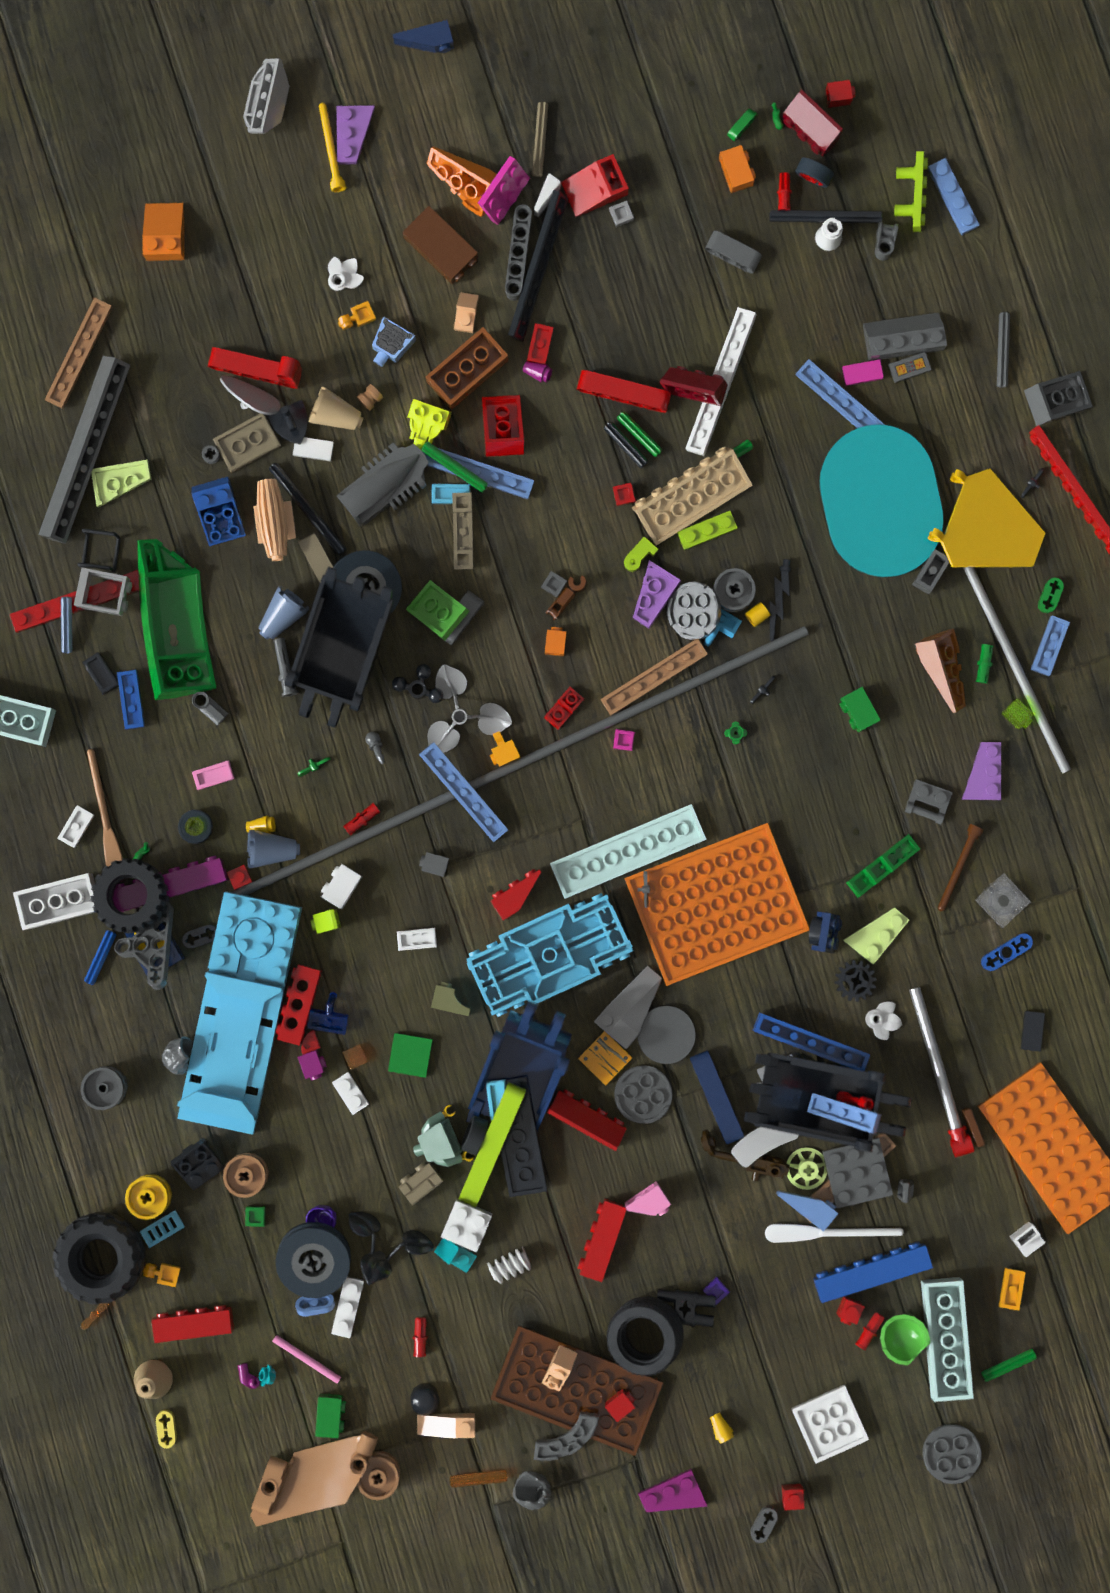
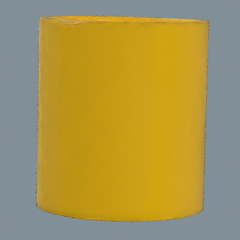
[745,602,770,627]

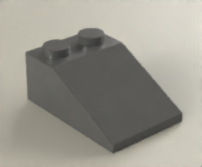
[1024,371,1093,426]

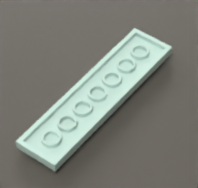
[550,804,706,898]

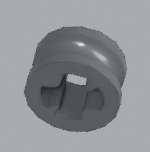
[202,445,220,464]

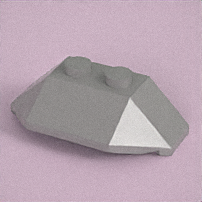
[243,59,289,134]

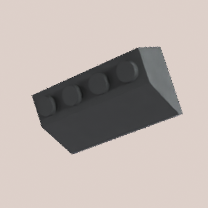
[863,313,947,361]

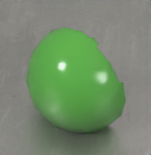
[880,1314,930,1365]

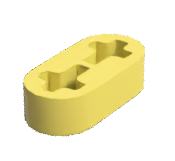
[156,1409,177,1448]

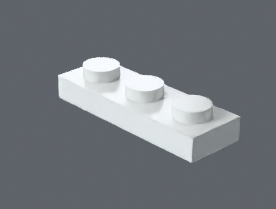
[331,1276,364,1338]

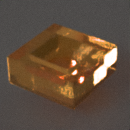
[342,1044,368,1070]

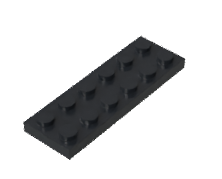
[501,1076,548,1197]

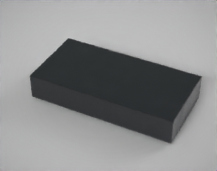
[82,652,119,695]
[1020,1011,1045,1052]

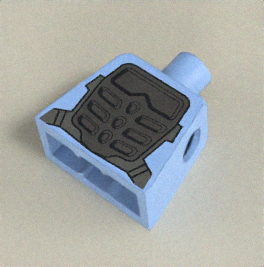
[372,317,416,367]

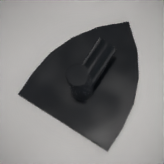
[267,400,308,445]

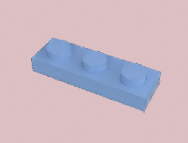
[1031,616,1070,676]

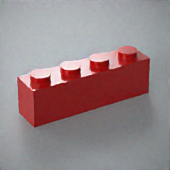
[577,1198,627,1282]
[152,1304,234,1343]

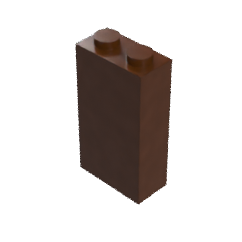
[402,206,478,284]

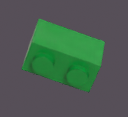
[839,687,880,732]
[315,1393,346,1438]

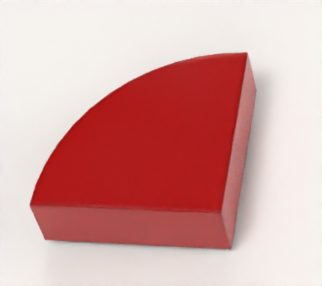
[301,1030,321,1055]

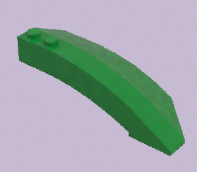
[137,539,216,700]

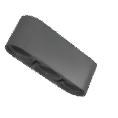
[705,231,762,274]
[436,590,485,646]

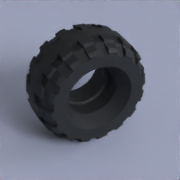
[53,1212,146,1304]

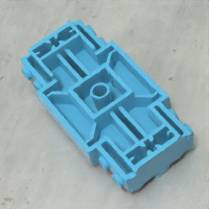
[466,893,633,1017]

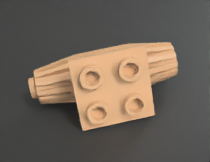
[253,479,296,561]

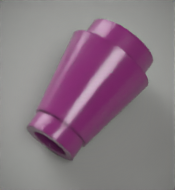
[523,361,552,383]

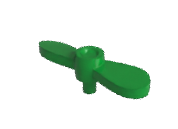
[297,757,331,777]

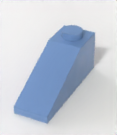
[776,1190,838,1232]

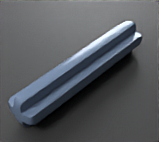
[61,597,72,653]

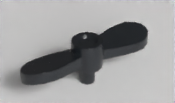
[1021,468,1044,498]
[750,675,775,705]

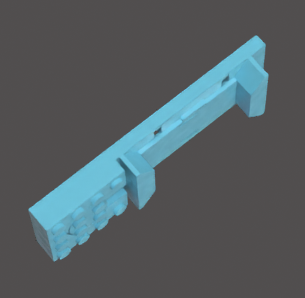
[177,891,302,1135]

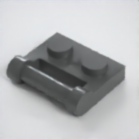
[904,779,952,825]

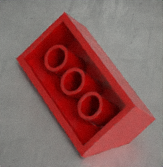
[548,1089,627,1151]

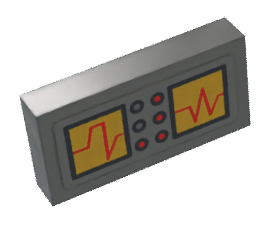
[888,352,931,383]

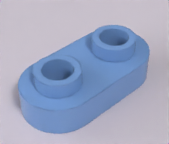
[295,1294,335,1316]

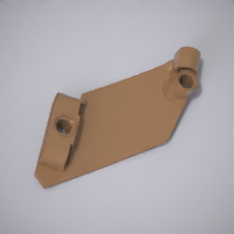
[250,1431,378,1527]

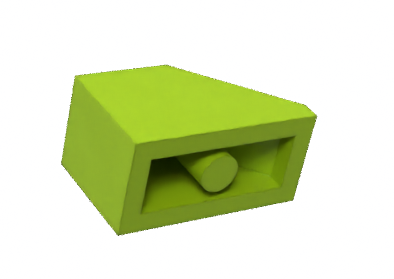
[311,909,341,934]

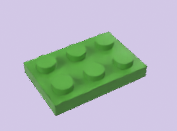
[406,580,469,640]

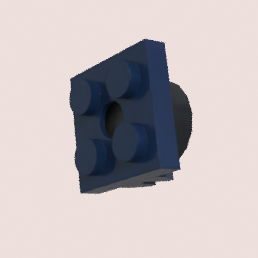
[809,912,842,953]

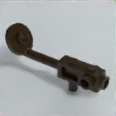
[701,1129,790,1181]

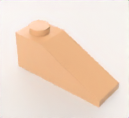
[417,1413,476,1438]

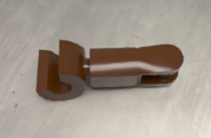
[546,575,587,621]

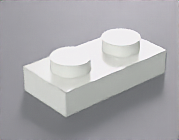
[57,805,95,848]
[332,1072,369,1115]

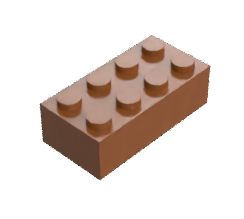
[425,327,509,410]

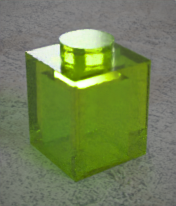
[1001,698,1034,729]

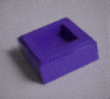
[703,1277,730,1305]

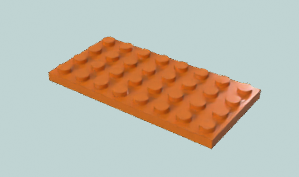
[977,1062,1110,1234]

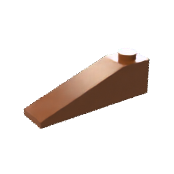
[915,628,966,713]

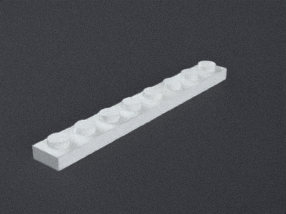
[685,308,757,456]

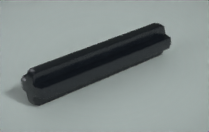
[604,422,648,468]

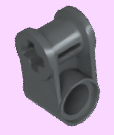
[875,221,898,261]

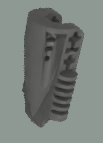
[337,443,429,527]

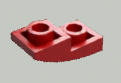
[544,687,584,730]

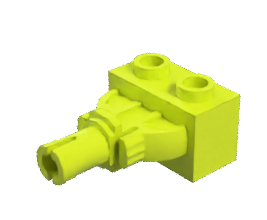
[407,399,452,451]

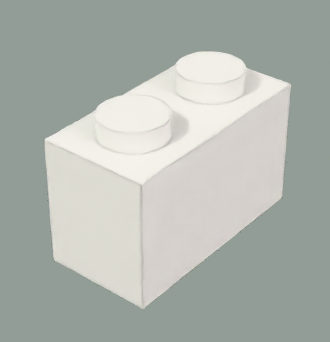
[321,864,363,909]

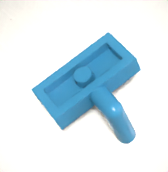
[704,609,742,646]

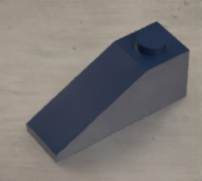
[392,20,454,53]

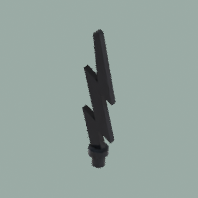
[769,559,791,641]

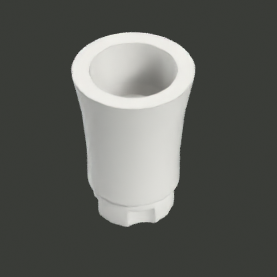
[815,218,843,251]

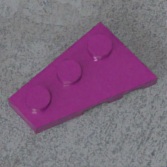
[638,1469,707,1512]

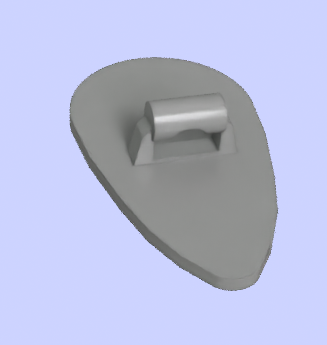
[220,376,281,415]

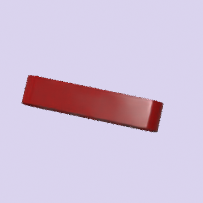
[577,370,671,413]

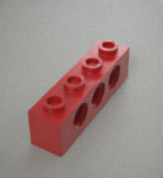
[275,964,322,1046]

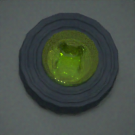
[178,809,213,844]

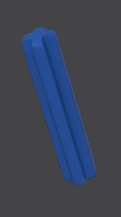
[84,930,116,985]

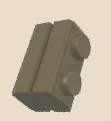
[399,1162,444,1205]

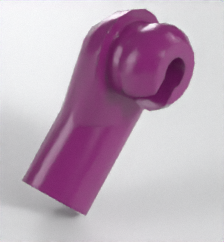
[238,1363,260,1389]

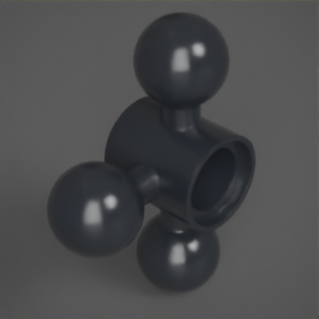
[392,664,444,703]

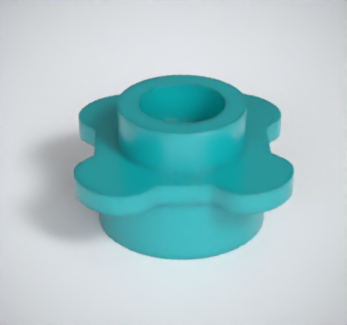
[259,1365,276,1387]

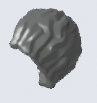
[162,1036,193,1075]
[513,1471,551,1510]

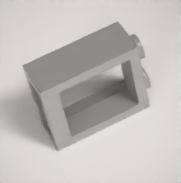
[74,568,132,616]

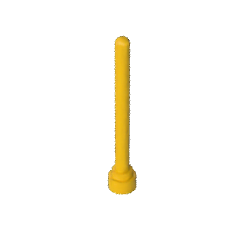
[319,103,346,192]

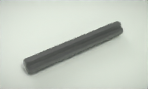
[997,312,1010,388]

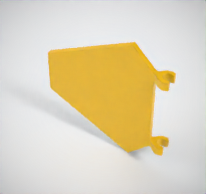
[928,469,1045,567]

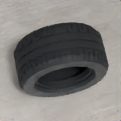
[606,1296,684,1376]

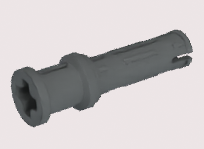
[273,638,299,697]

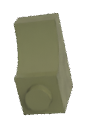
[431,982,471,1016]

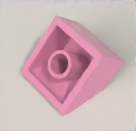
[624,1181,671,1216]

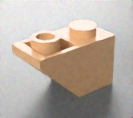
[542,1345,578,1391]

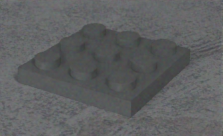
[822,1138,893,1209]

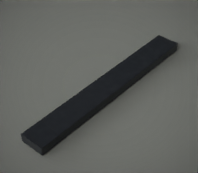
[508,190,568,342]

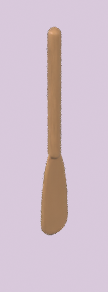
[87,749,123,882]

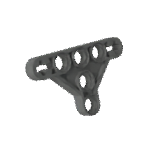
[114,902,174,990]

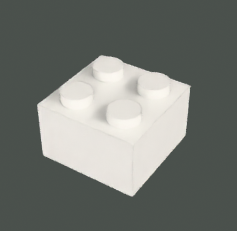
[441,1198,492,1252]

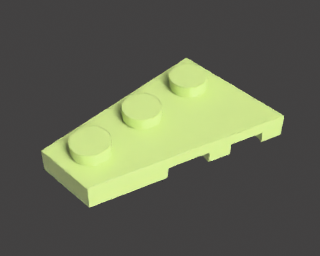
[91,460,151,508]
[843,908,909,965]

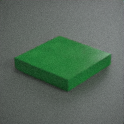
[388,1033,433,1078]

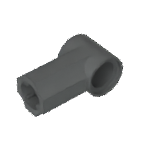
[192,692,229,726]

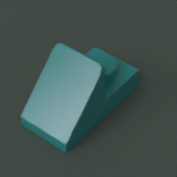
[434,1238,477,1273]

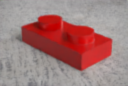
[527,323,554,364]

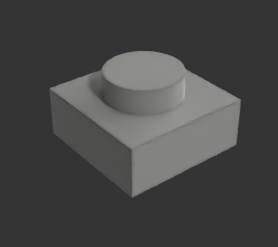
[609,201,634,227]

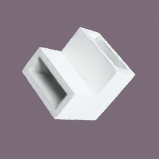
[1009,1222,1045,1257]

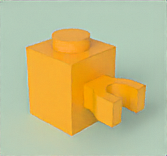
[490,731,520,768]

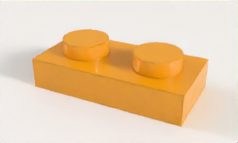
[999,1268,1025,1310]

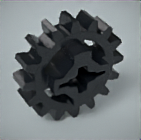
[834,960,877,1002]

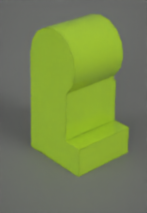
[624,537,658,572]

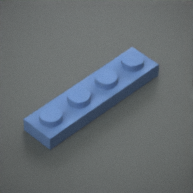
[928,158,979,235]
[807,1093,881,1134]

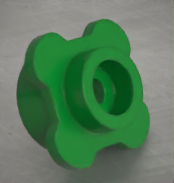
[724,722,747,745]

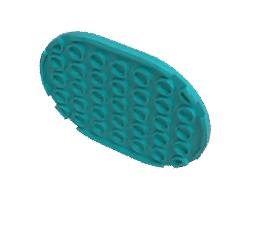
[820,425,943,577]

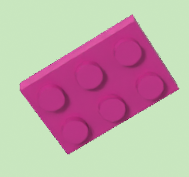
[478,156,530,225]

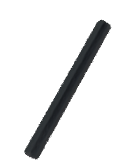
[769,210,883,223]
[269,463,346,555]

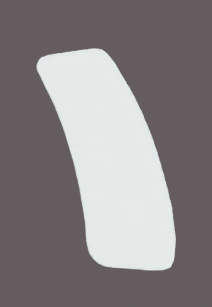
[731,1127,799,1167]

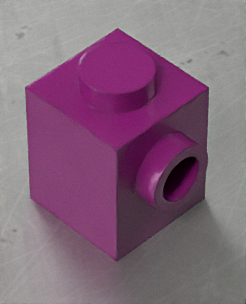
[298,1049,327,1081]

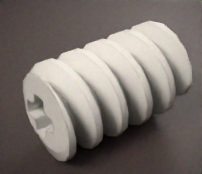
[487,1247,531,1284]

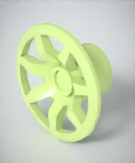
[786,1147,827,1190]

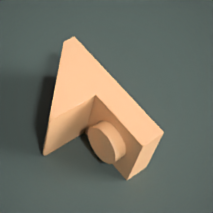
[454,292,479,333]

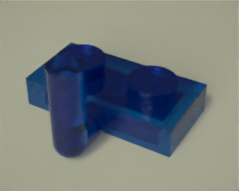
[308,992,349,1035]

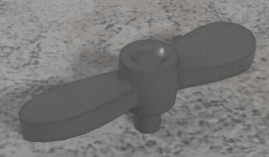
[638,871,650,908]

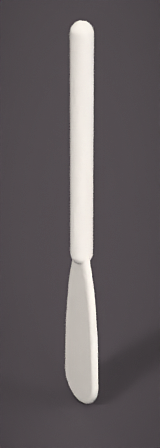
[765,1224,904,1243]

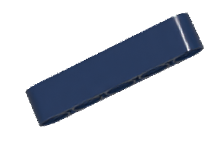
[690,1050,744,1145]

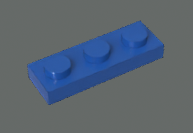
[117,670,145,730]

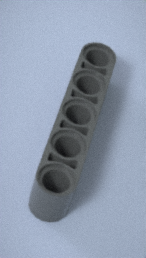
[505,205,532,301]

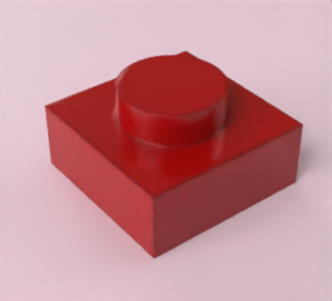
[613,483,635,506]
[227,865,253,890]

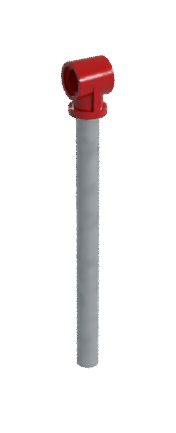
[909,987,974,1158]

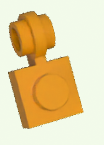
[338,301,376,330]
[143,1263,181,1287]

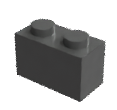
[912,549,949,594]

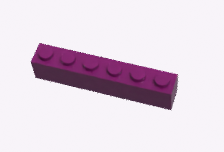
[113,856,229,912]

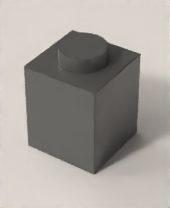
[419,852,449,877]

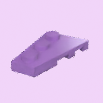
[337,106,375,164]
[633,560,681,629]
[961,742,1001,800]

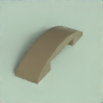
[452,492,473,570]

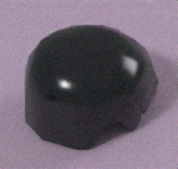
[410,1383,440,1416]

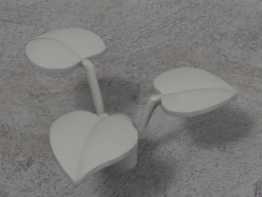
[427,664,512,753]

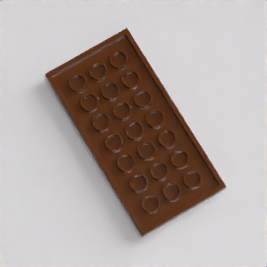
[490,1325,663,1456]

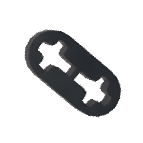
[182,925,217,949]

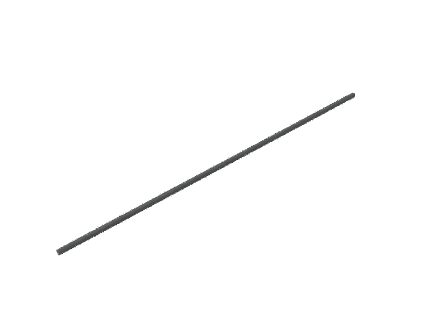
[232,626,808,895]

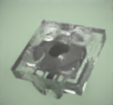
[975,874,1031,928]

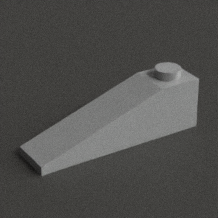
[594,966,662,1049]

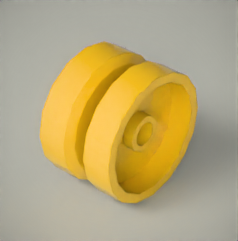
[125,1174,172,1220]

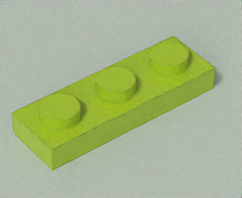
[677,511,737,550]

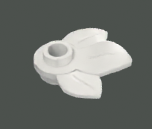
[328,257,364,291]
[865,1002,902,1040]

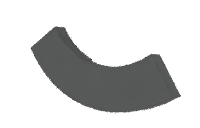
[533,1411,599,1461]

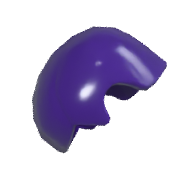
[306,1204,337,1227]

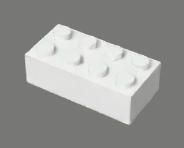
[13,873,95,930]

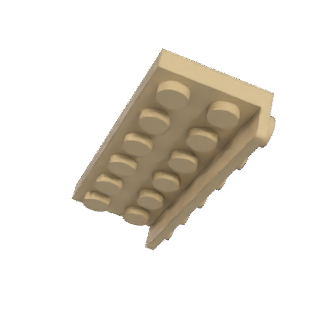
[632,447,752,545]

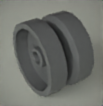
[713,568,756,613]
[80,1066,128,1110]

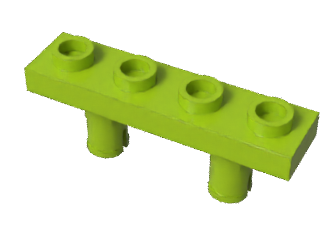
[894,151,928,232]

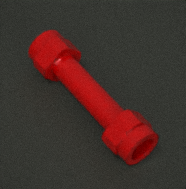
[836,1091,874,1110]

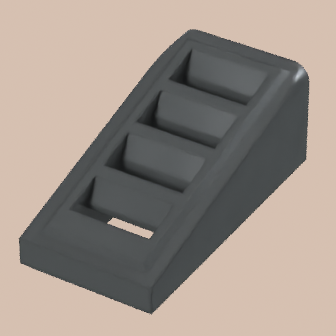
[897,1179,914,1203]

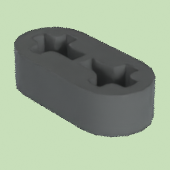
[750,1506,778,1543]

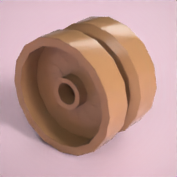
[223,1152,269,1198]
[357,1451,401,1500]

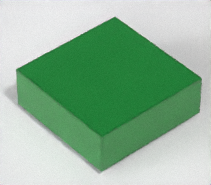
[245,1206,266,1227]

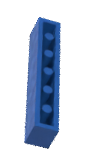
[753,1012,870,1071]
[813,1242,933,1303]

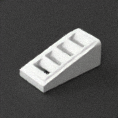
[534,174,561,217]

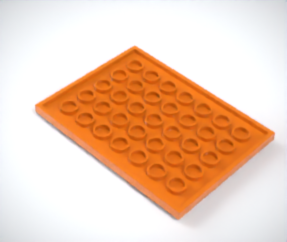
[624,823,809,986]

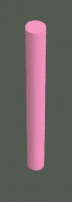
[272,1335,341,1383]

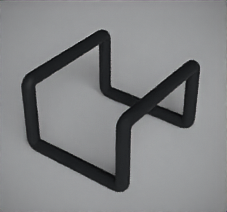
[77,529,120,573]

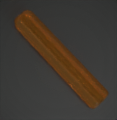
[450,1470,507,1488]

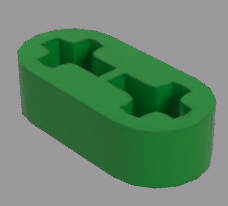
[727,108,758,142]
[1038,578,1064,613]

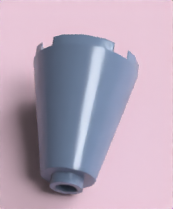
[258,586,309,640]
[247,829,300,868]

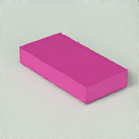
[842,360,884,386]

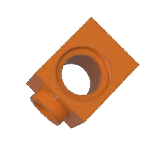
[545,627,566,656]

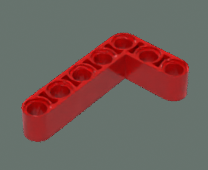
[208,347,302,389]

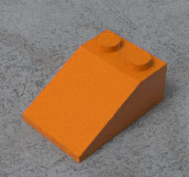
[143,203,185,261]

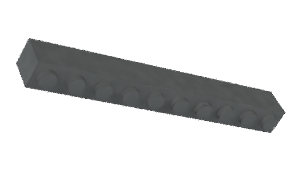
[38,356,130,544]

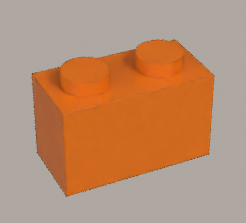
[719,145,756,193]

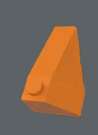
[427,146,497,217]

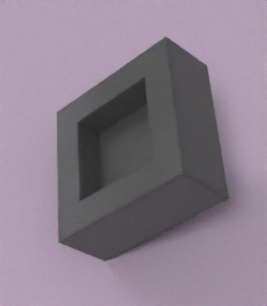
[541,571,567,598]

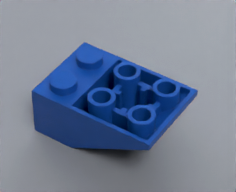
[191,477,246,546]

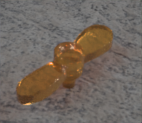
[81,1303,109,1330]

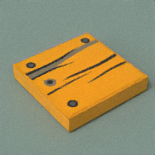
[578,1031,632,1085]

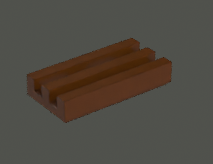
[961,1107,985,1147]

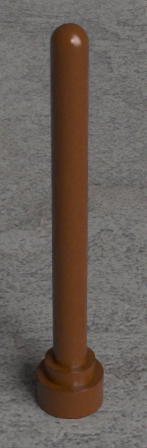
[938,824,984,912]

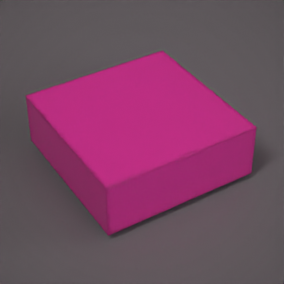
[613,729,635,751]

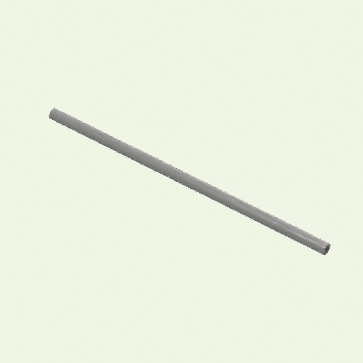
[963,567,1071,773]

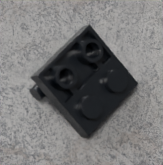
[170,1138,225,1191]

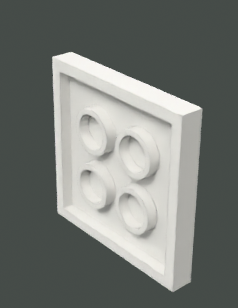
[791,1385,869,1463]

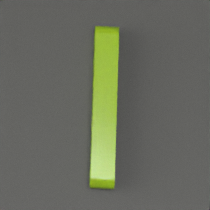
[458,1082,526,1207]

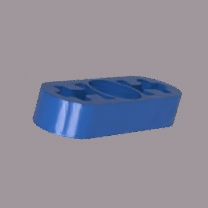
[981,934,1033,971]

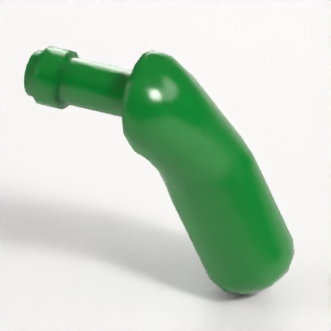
[772,103,784,130]
[133,842,150,860]

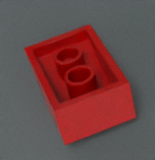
[482,395,524,457]

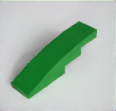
[846,834,920,898]

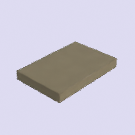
[213,413,281,473]

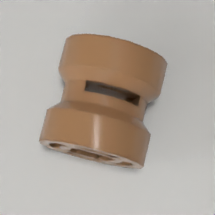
[357,384,383,411]

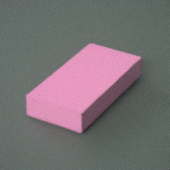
[192,760,235,790]

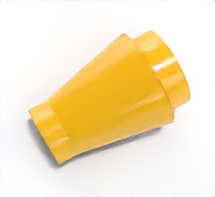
[246,815,276,834]
[710,1412,734,1444]

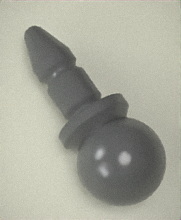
[365,732,385,764]

